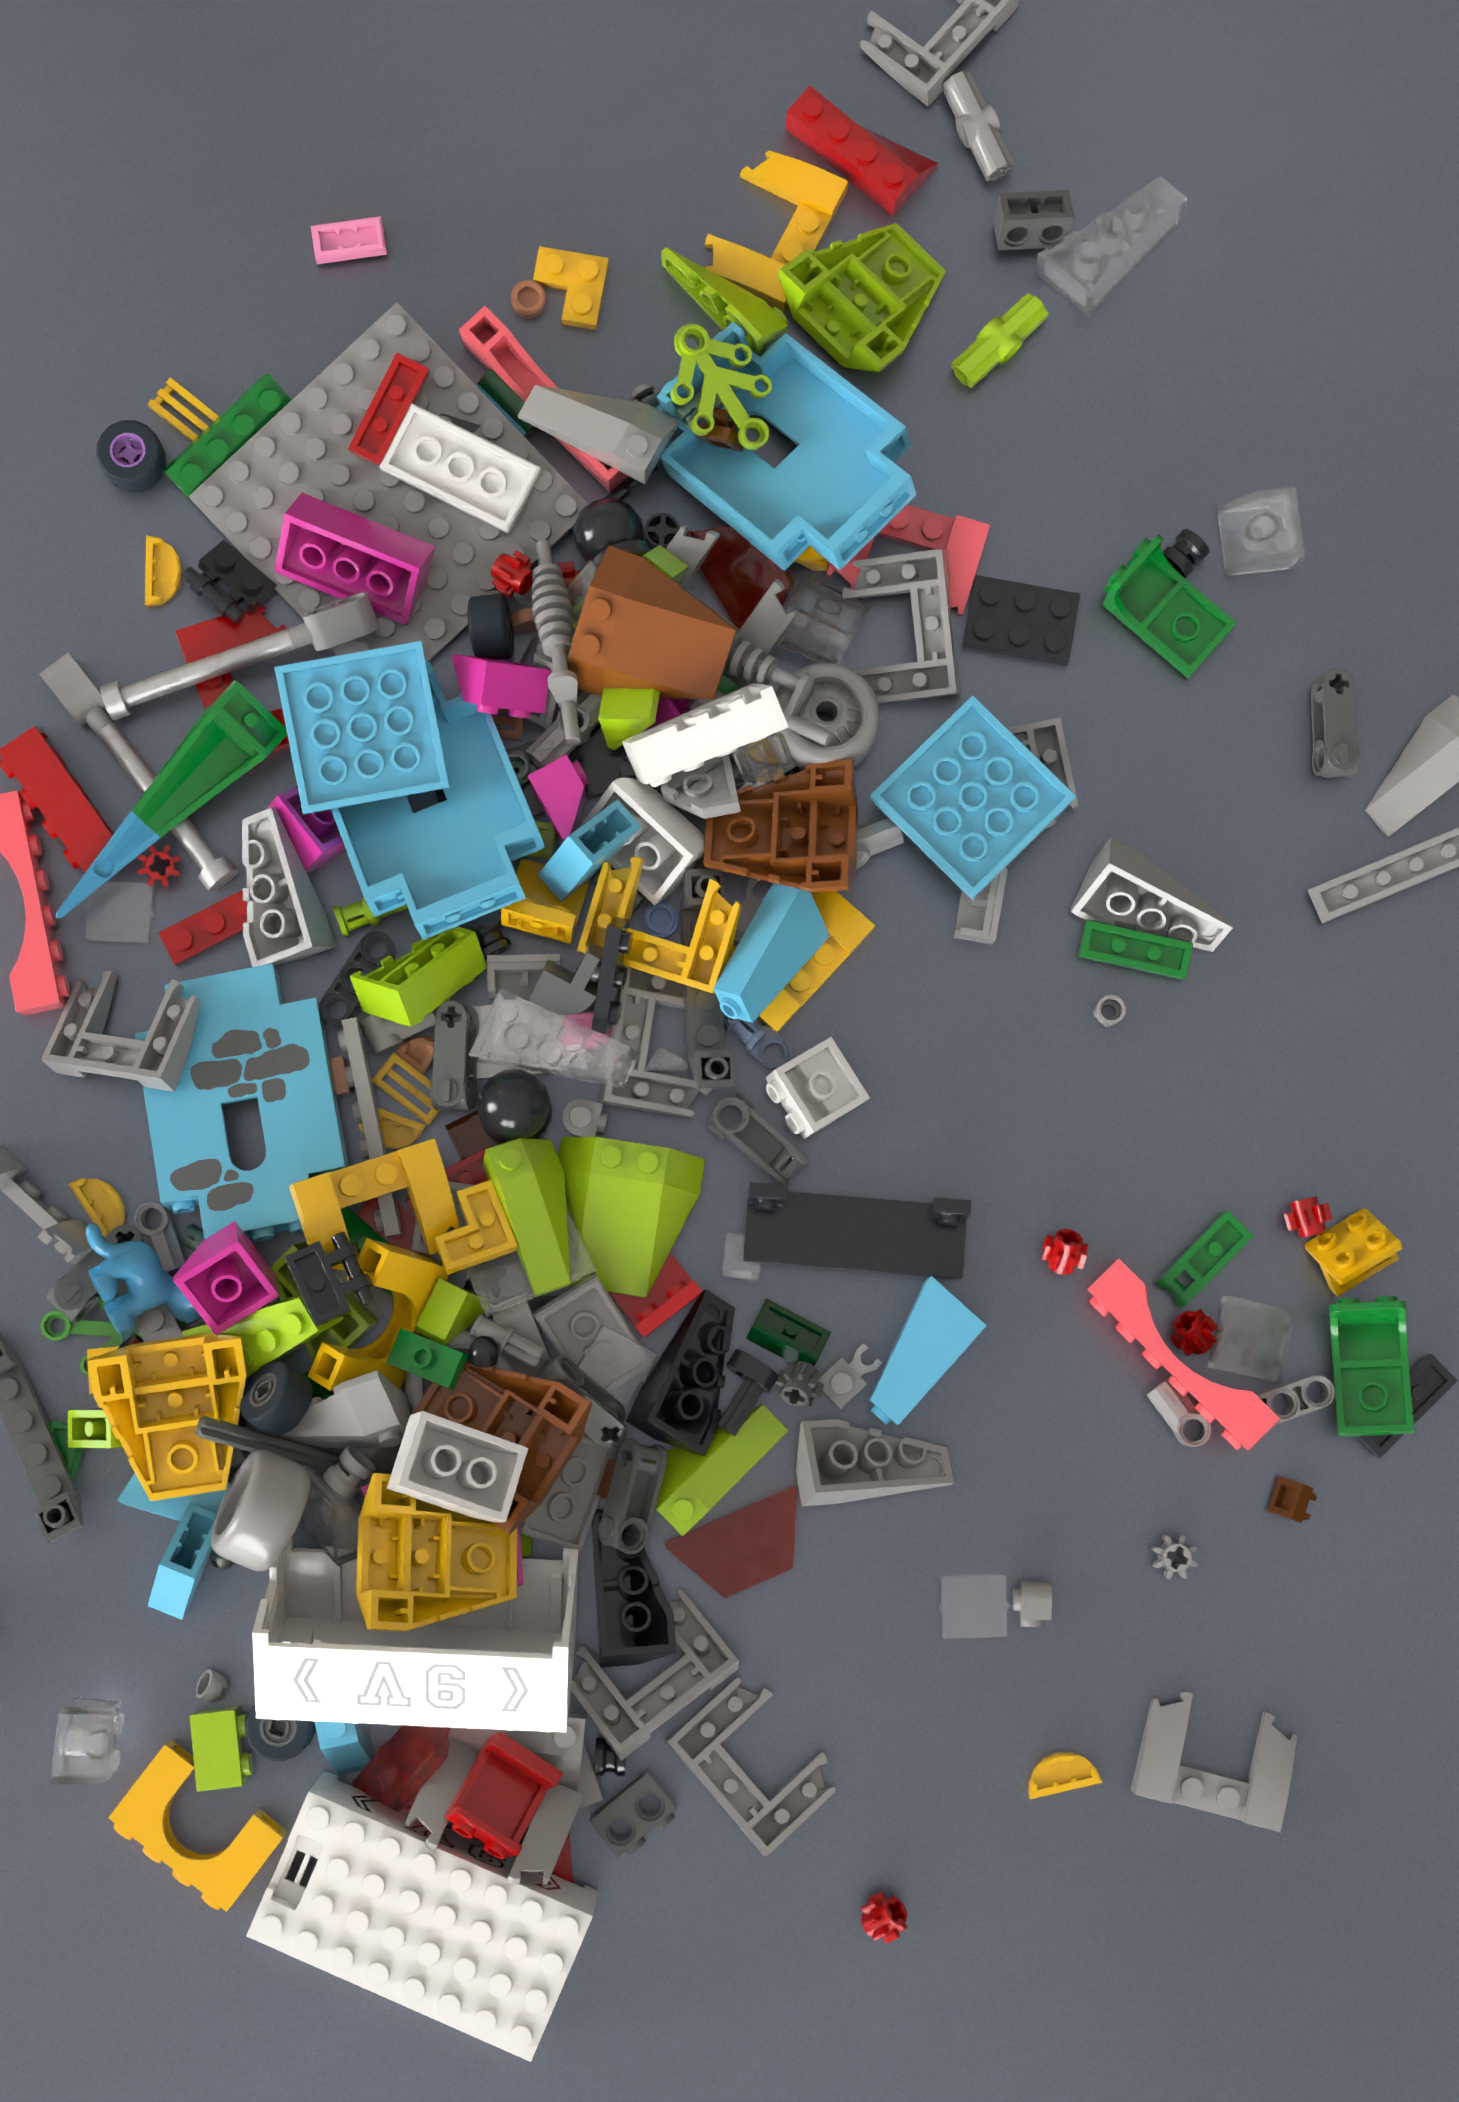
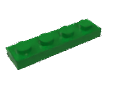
[162,373,291,499]

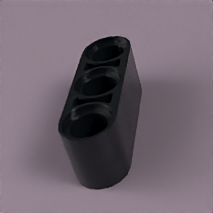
[319,930,396,1028]

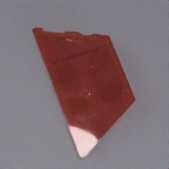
[686,526,795,629]
[664,1485,797,1598]
[352,1725,451,1812]

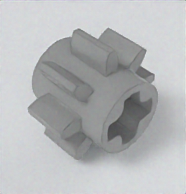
[1151,1534,1198,1579]

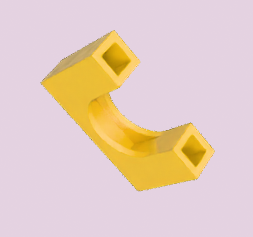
[308,1238,450,1391]
[108,1739,289,1912]

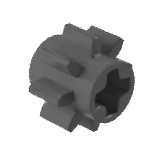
[775,1361,824,1407]

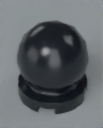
[573,498,654,581]
[477,1069,552,1145]

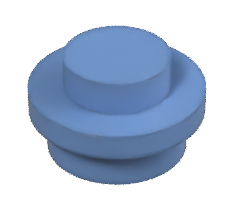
[642,902,679,938]

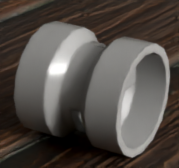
[323,1445,376,1499]

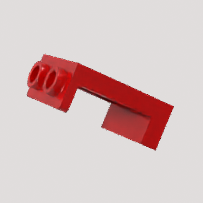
[444,1731,563,1859]

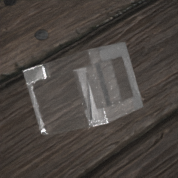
[732,733,796,782]
[722,1232,760,1281]

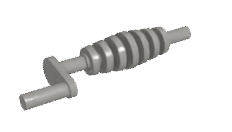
[532,540,581,745]
[724,634,832,746]

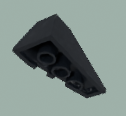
[625,1290,735,1456]
[592,1509,677,1668]

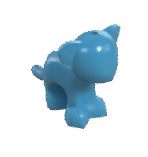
[86,1223,202,1341]

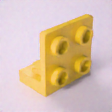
[501,859,590,944]

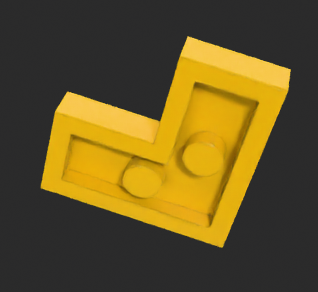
[533,246,609,330]
[434,1180,518,1275]

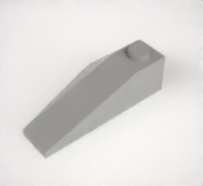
[518,385,679,484]
[1365,694,1459,838]
[242,807,335,967]
[256,1370,410,1448]
[796,1419,954,1507]

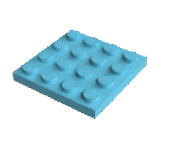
[275,641,450,814]
[869,695,1076,900]

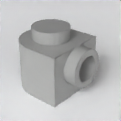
[562,1099,609,1137]
[1012,1581,1052,1627]

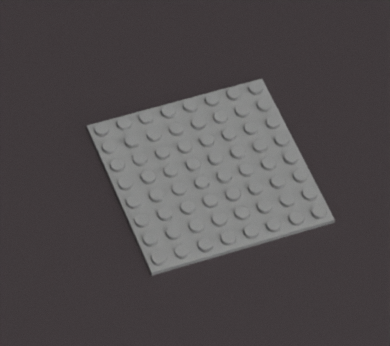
[188,302,588,662]

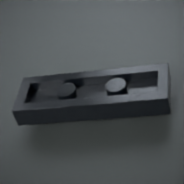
[591,917,633,1034]
[1357,1354,1458,1458]

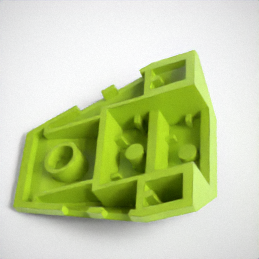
[778,223,946,372]
[558,1137,705,1298]

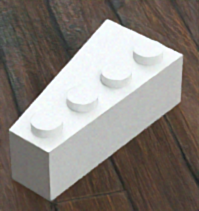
[622,683,788,787]

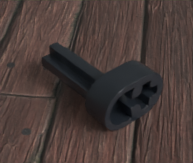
[717,1349,778,1436]

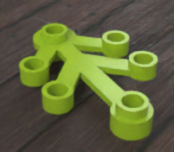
[670,323,772,450]

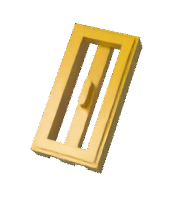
[148,377,219,442]
[372,1052,442,1126]

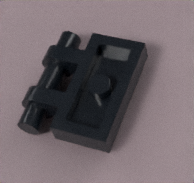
[182,540,277,624]
[284,1232,376,1328]

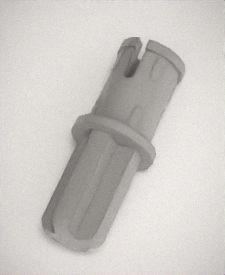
[470,1314,544,1367]

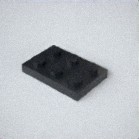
[962,575,1081,666]

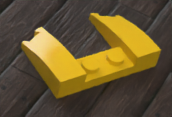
[705,150,848,313]
[577,857,742,994]
[729,883,875,1033]
[289,1138,460,1280]

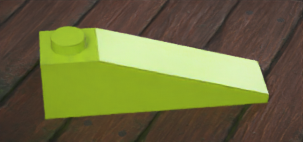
[661,247,788,357]
[482,1138,571,1297]
[651,1404,789,1537]

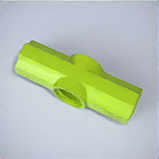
[951,293,1049,388]

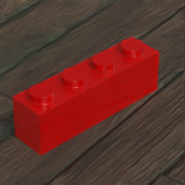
[786,86,938,217]
[0,726,114,872]

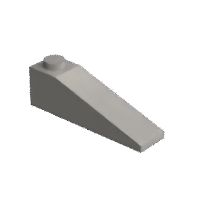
[1070,838,1233,952]
[432,1712,586,1791]

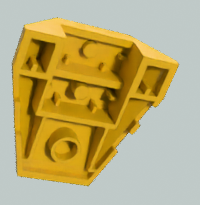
[88,1333,247,1501]
[356,1473,517,1632]

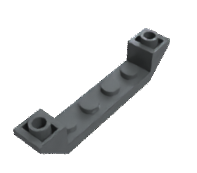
[679,869,735,1088]
[0,1333,83,1544]

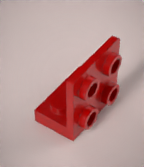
[608,1252,702,1338]

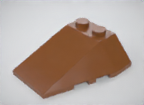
[568,545,737,700]
[703,759,858,892]
[413,1360,592,1534]

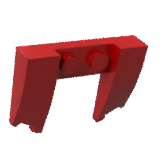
[175,606,290,755]

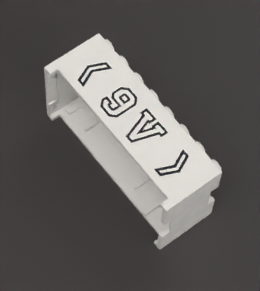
[252,1537,579,1733]
[246,1771,599,2062]

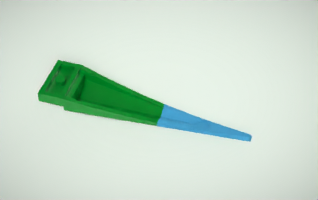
[56,680,287,918]

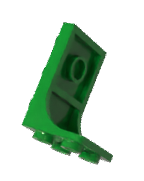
[1102,534,1237,678]
[1329,1296,1414,1437]

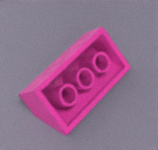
[274,493,435,626]

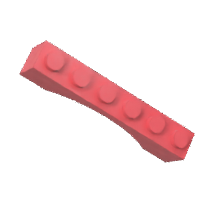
[459,306,628,494]
[0,790,70,1016]
[1087,1258,1280,1451]

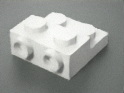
[765,1037,870,1139]

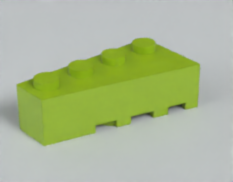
[181,1294,344,1383]

